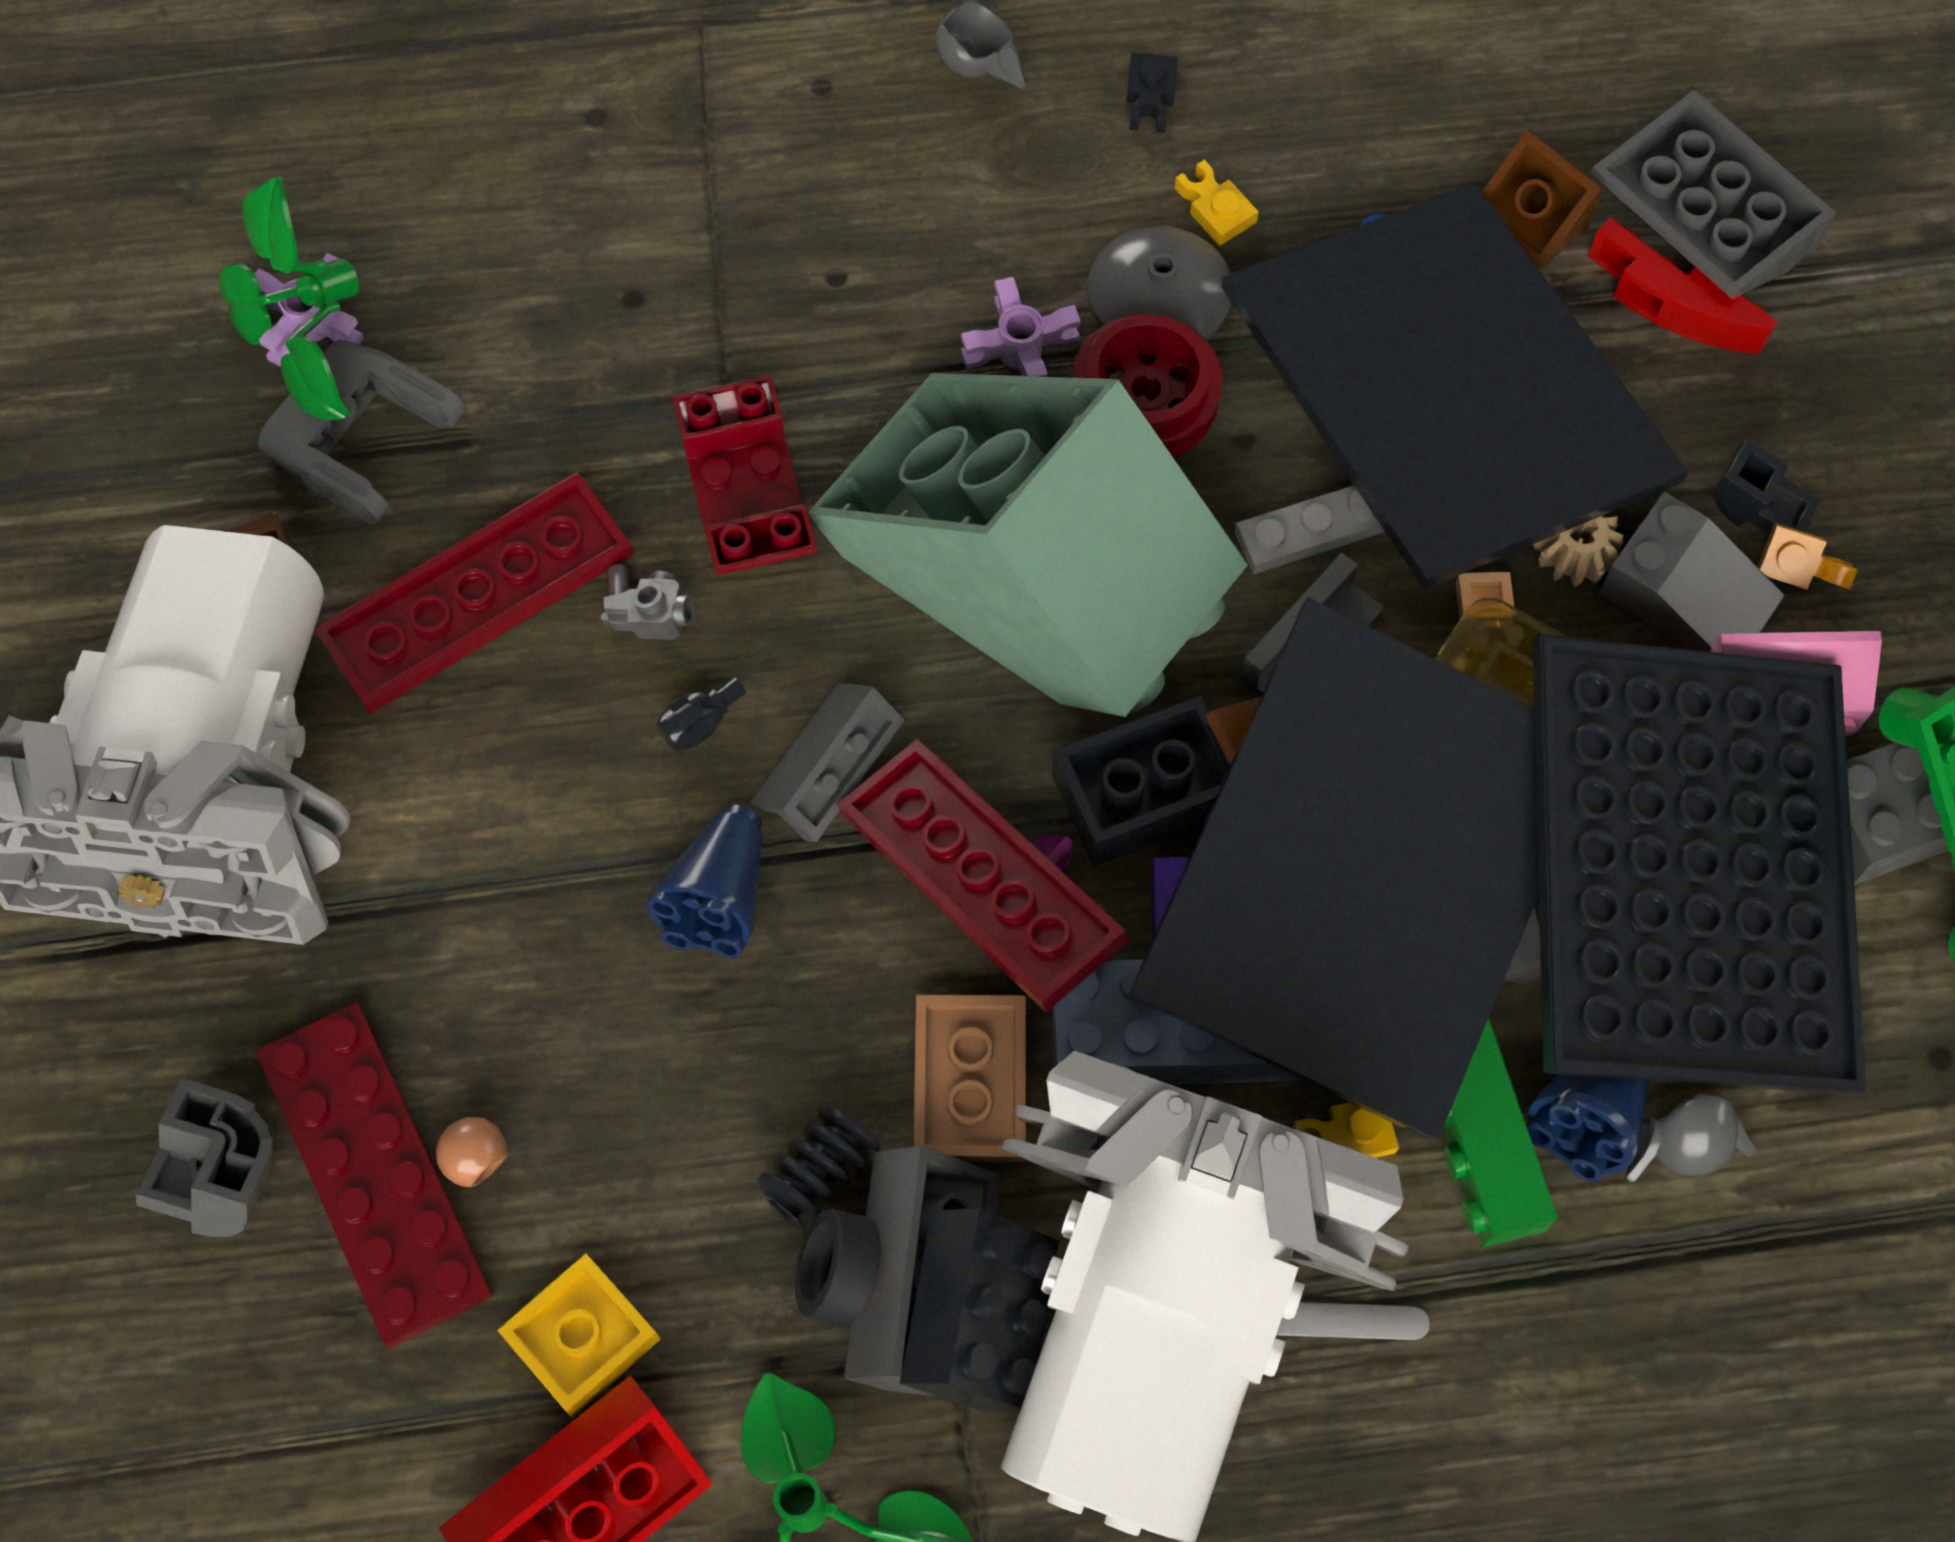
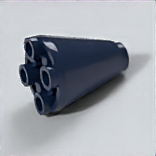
[647,805,763,958]
[1526,1074,1649,1182]

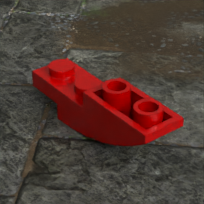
[1588,217,1777,354]

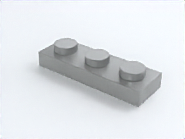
[1234,485,1385,575]

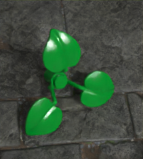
[218,176,359,420]
[741,1373,973,1542]

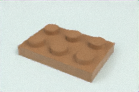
[913,995,1026,1162]

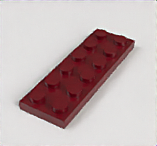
[314,472,634,714]
[837,739,1129,1012]
[255,1002,494,1349]

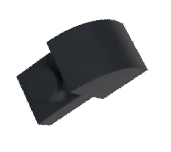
[1714,439,1820,534]

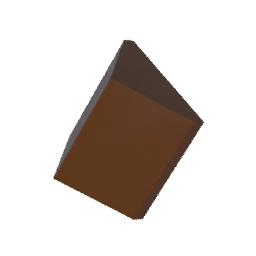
[1482,130,1603,268]

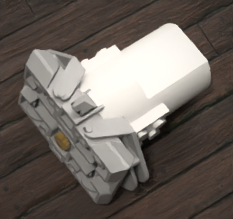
[0,525,350,945]
[1001,1050,1409,1542]

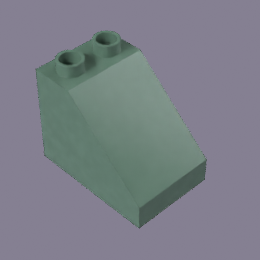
[808,373,1248,717]

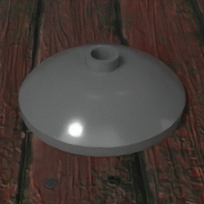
[1087,226,1231,341]

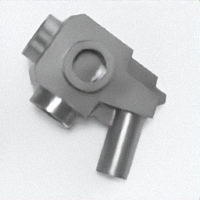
[601,564,696,640]

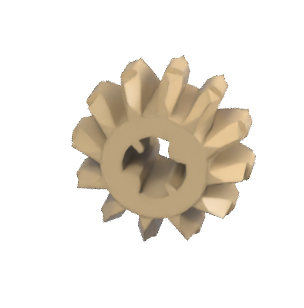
[1533,516,1624,587]

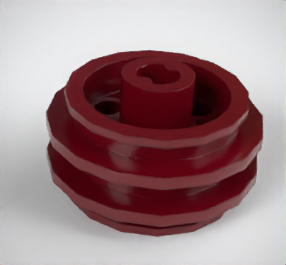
[1073,313,1223,458]

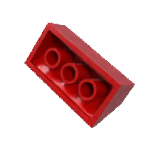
[439,1375,713,1542]

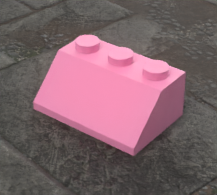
[1710,631,1882,737]

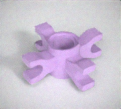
[255,253,364,367]
[961,277,1080,377]

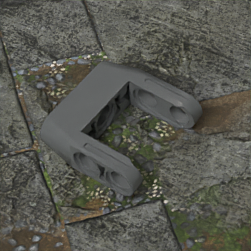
[258,339,466,525]

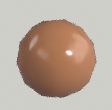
[436,1117,508,1187]

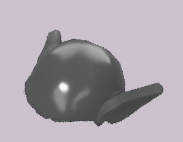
[935,0,1026,89]
[1625,1093,1756,1182]

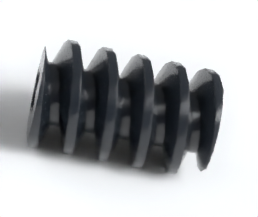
[757,1107,881,1233]

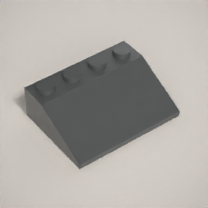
[1591,90,1836,299]

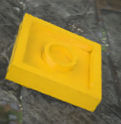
[497,1253,661,1418]

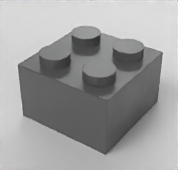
[1847,743,1948,885]

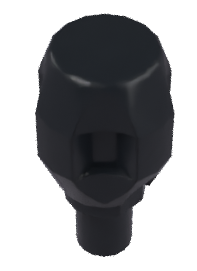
[656,677,746,752]

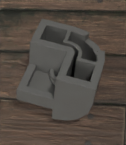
[136,1078,273,1237]

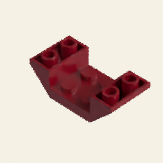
[673,375,818,576]

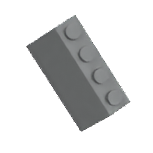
[844,1145,1001,1396]

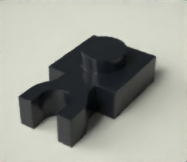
[1126,52,1178,133]

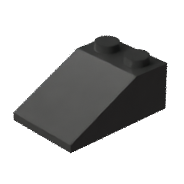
[1598,492,1785,652]

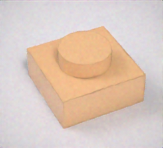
[1455,572,1516,628]

